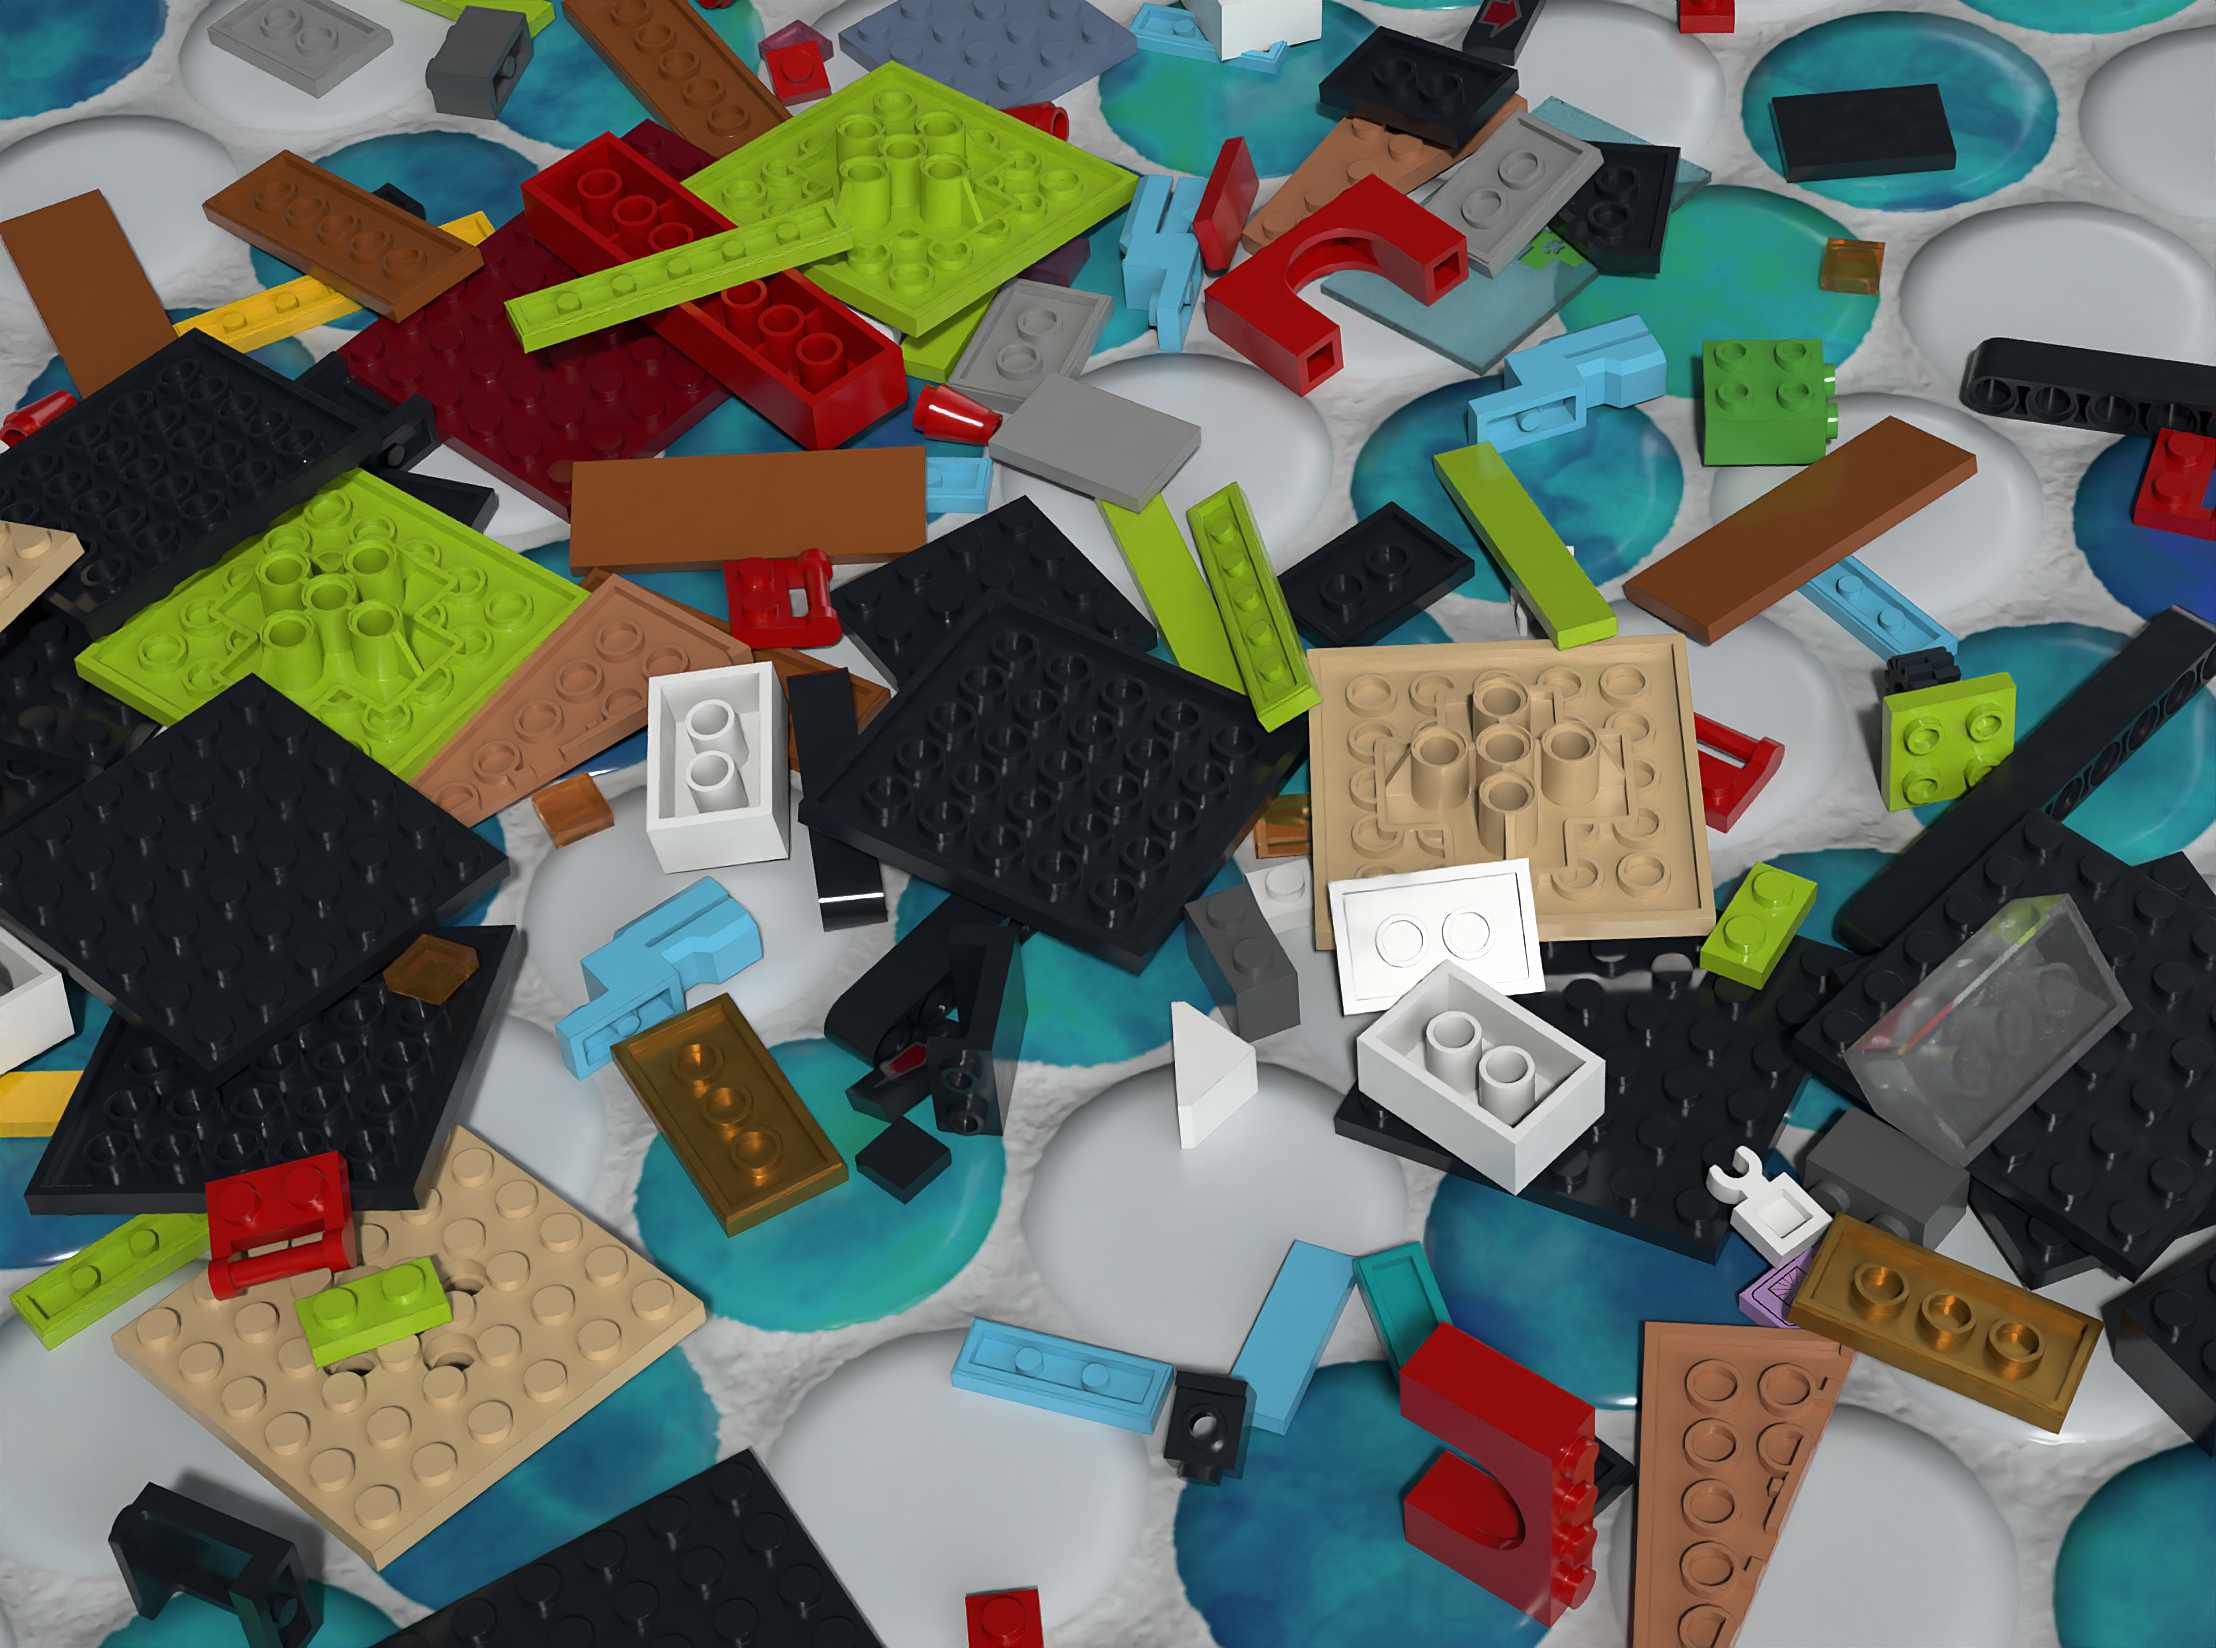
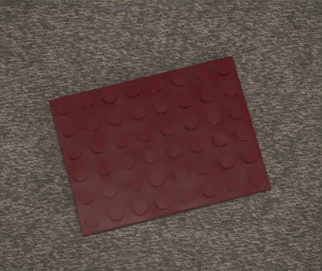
[336,118,734,524]

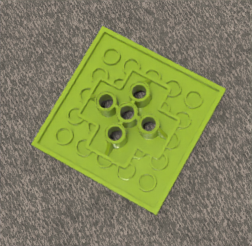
[680,60,1140,338]
[74,467,592,784]

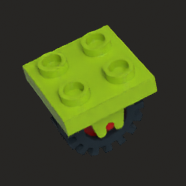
[1881,646,2016,812]

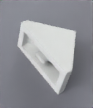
[1171,1001,1258,1149]

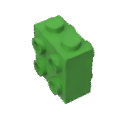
[1701,338,1838,465]

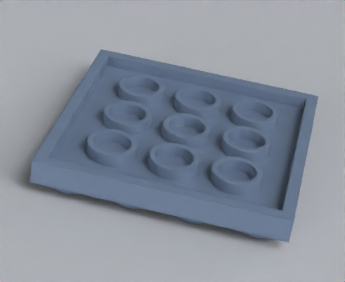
[838,0,1137,110]

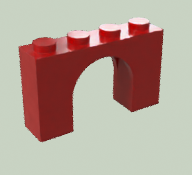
[1204,173,1469,398]
[1399,1321,1599,1629]

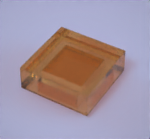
[1821,238,1885,295]
[530,772,615,849]
[1253,793,1313,859]
[383,933,479,1006]

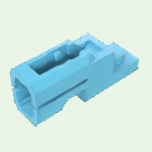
[1119,174,1208,352]
[1468,313,1667,453]
[554,876,763,1081]

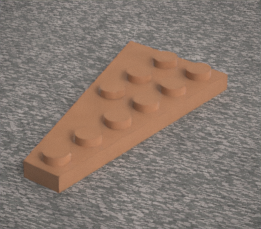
[1241,36,1528,256]
[408,573,754,828]
[1633,1321,1859,1648]

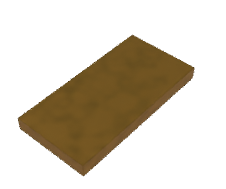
[610,992,849,1238]
[1786,1211,2105,1435]

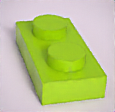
[1700,861,1817,990]
[293,1255,453,1368]

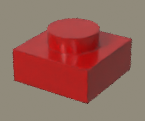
[1679,0,1735,34]
[764,40,831,107]
[965,1589,1044,1648]

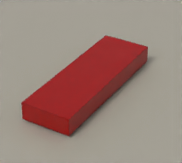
[1192,136,1260,271]

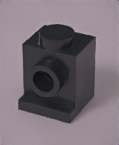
[1163,1370,1257,1487]

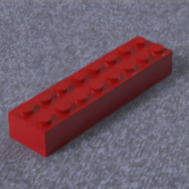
[520,131,908,451]

